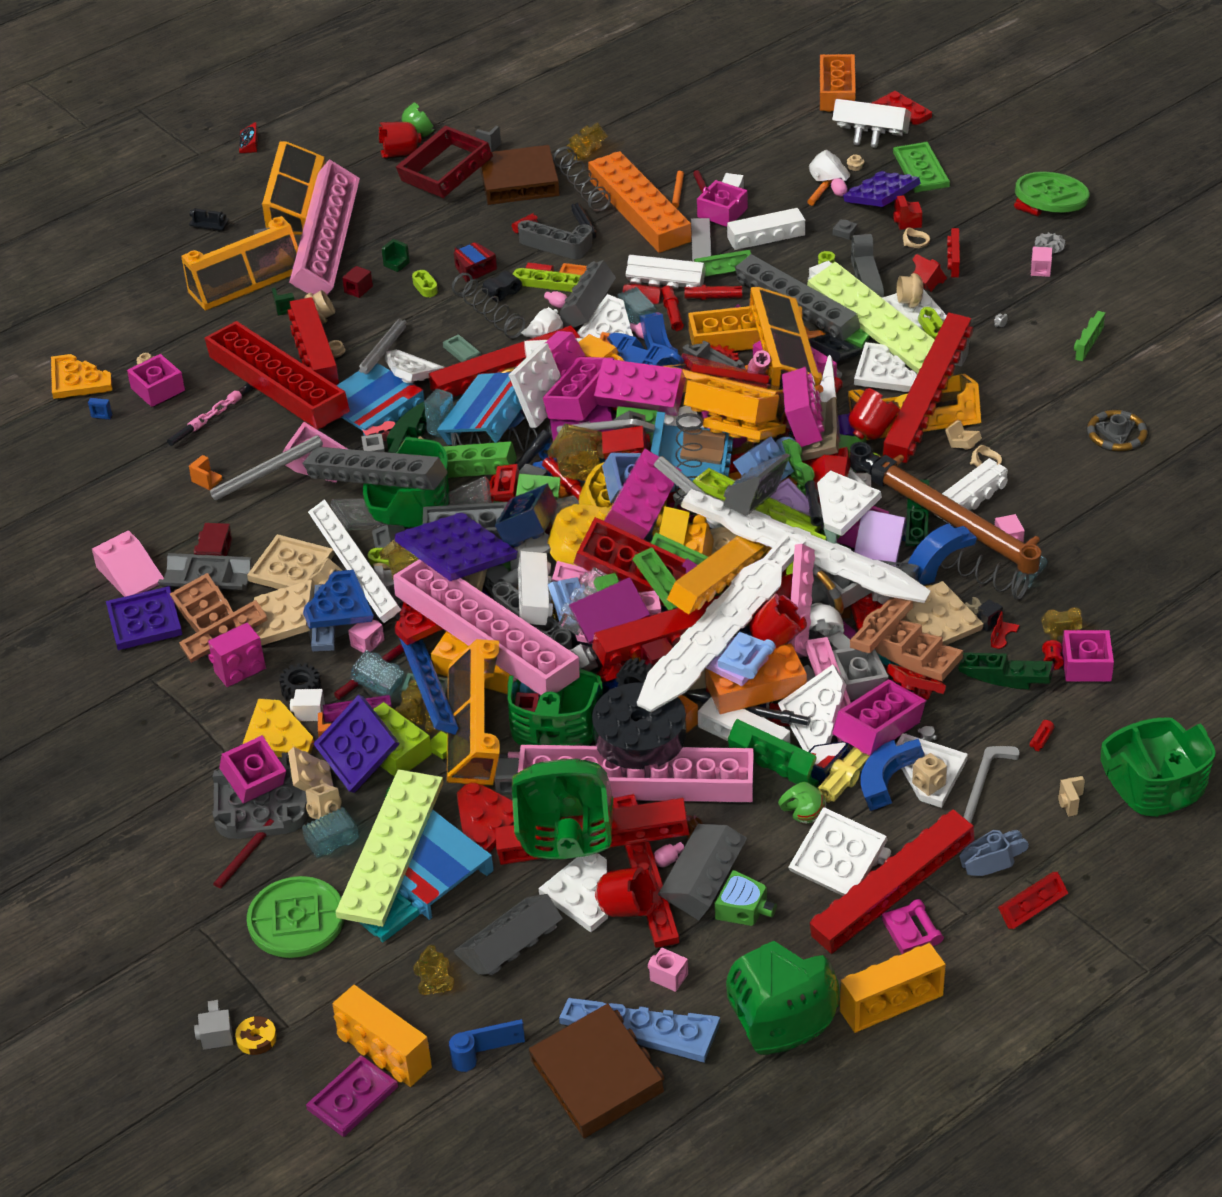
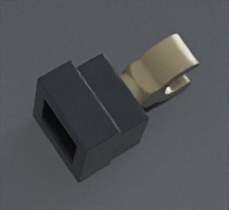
[965,597,1003,632]

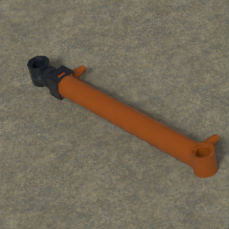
[850,442,1041,574]

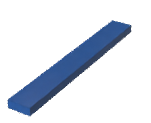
[400,639,459,735]

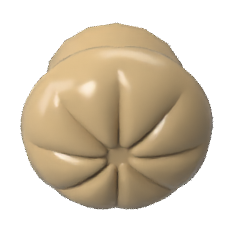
[897,273,923,308]
[305,290,335,324]

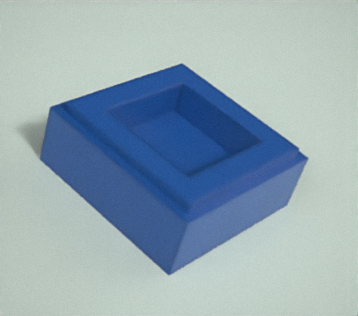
[88,398,112,419]

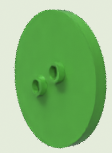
[1015,172,1089,212]
[247,876,345,958]

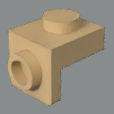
[945,420,982,450]
[1058,776,1085,817]

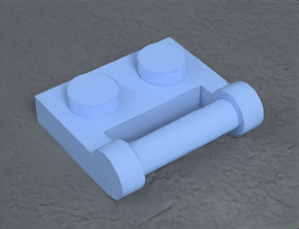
[718,632,776,679]

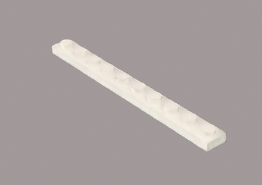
[308,499,401,623]

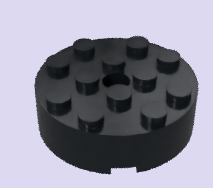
[592,682,686,769]

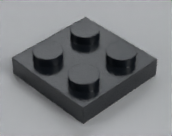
[808,333,861,362]

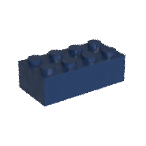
[495,483,558,547]

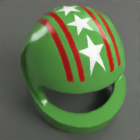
[778,782,826,824]

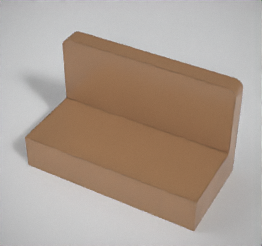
[680,429,726,464]

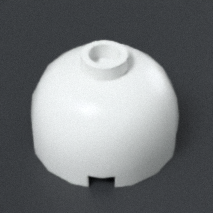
[809,603,844,637]

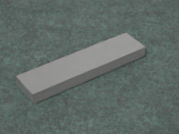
[691,218,711,262]

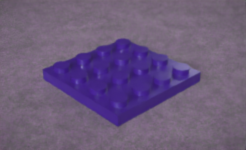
[395,512,518,581]

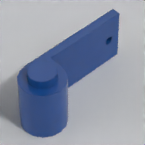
[449,1019,525,1072]

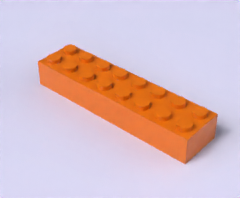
[588,151,691,253]

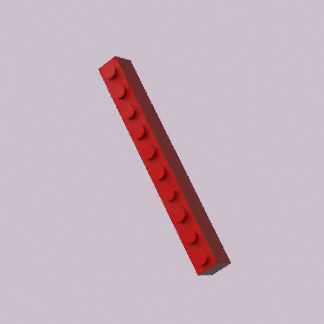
[883,312,973,463]
[592,573,793,667]

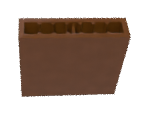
[480,145,559,205]
[529,1003,665,1139]

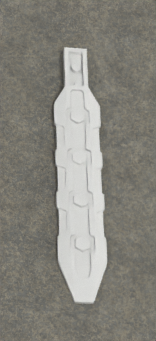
[681,489,931,603]
[637,532,806,712]

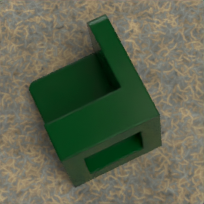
[382,239,410,272]
[272,288,294,316]

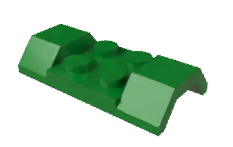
[728,719,819,787]

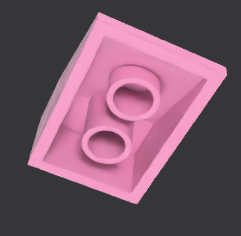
[283,422,347,483]
[92,530,164,597]

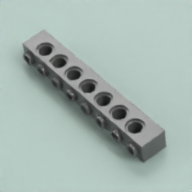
[735,254,860,341]
[302,447,448,490]

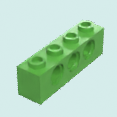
[444,441,517,478]

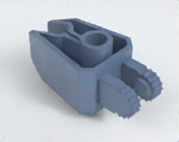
[959,830,1029,876]

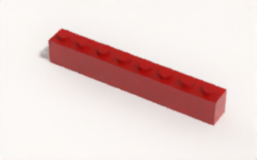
[429,326,581,402]
[495,798,689,865]
[810,809,975,954]

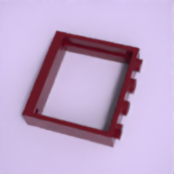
[396,126,493,198]

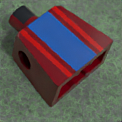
[454,243,497,282]

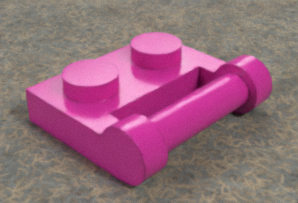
[882,899,944,954]

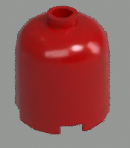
[379,122,421,158]
[848,388,900,440]
[749,594,807,648]
[595,867,657,917]

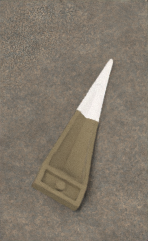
[800,355,841,461]

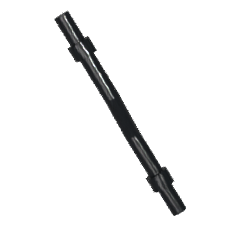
[685,690,811,726]

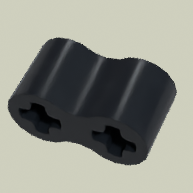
[482,271,522,302]

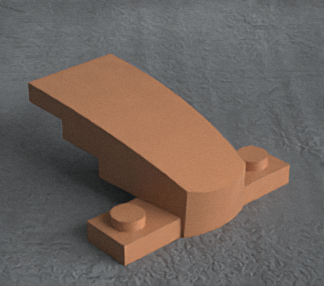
[170,573,268,663]
[850,597,963,681]

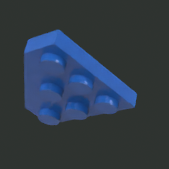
[303,570,374,629]

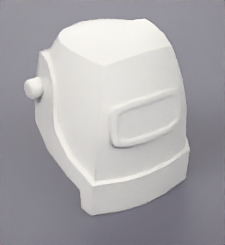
[809,150,850,181]
[521,307,563,338]

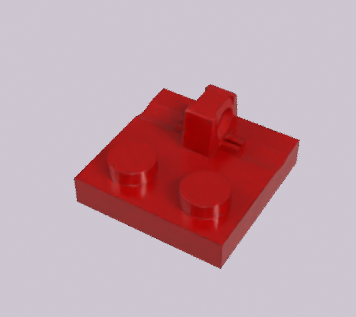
[886,664,946,700]

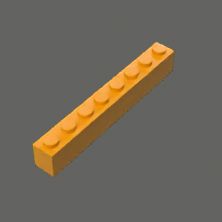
[667,536,772,614]

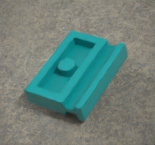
[359,893,419,943]

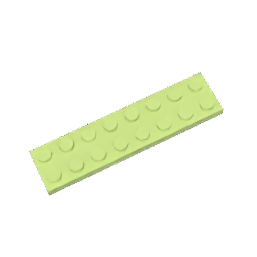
[807,262,935,374]
[336,770,443,927]

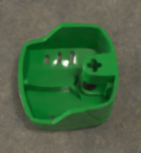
[363,437,449,527]
[508,669,603,746]
[1100,718,1215,817]
[512,759,613,859]
[726,941,840,1055]

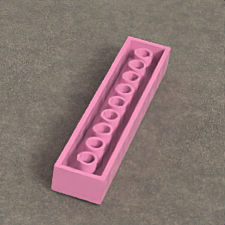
[289,159,360,295]
[393,559,580,695]
[518,745,754,802]

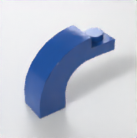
[640,312,678,353]
[908,524,977,585]
[861,738,925,811]

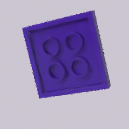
[843,171,921,207]
[106,586,182,650]
[314,695,400,793]

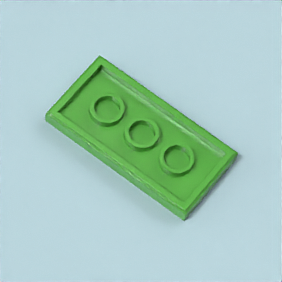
[893,142,950,193]

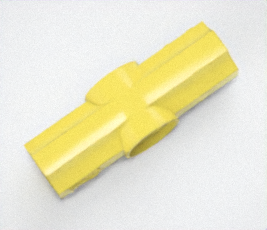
[818,747,870,803]

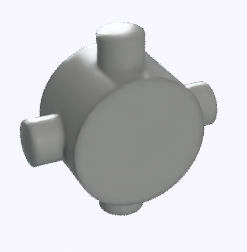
[994,313,1008,327]
[918,726,937,742]

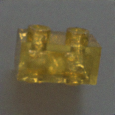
[567,122,608,160]

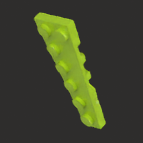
[693,468,821,532]

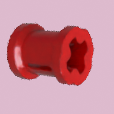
[1042,640,1064,670]

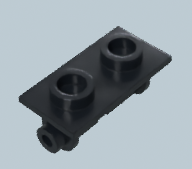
[189,208,229,230]

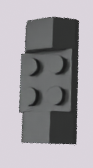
[158,553,252,592]

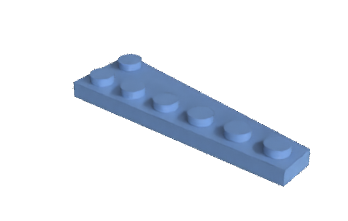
[559,998,720,1062]

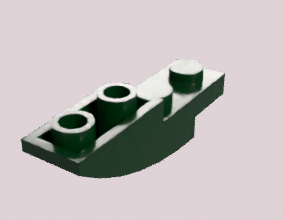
[387,402,431,453]
[905,479,930,546]
[958,653,1054,689]

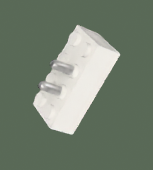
[832,99,911,148]

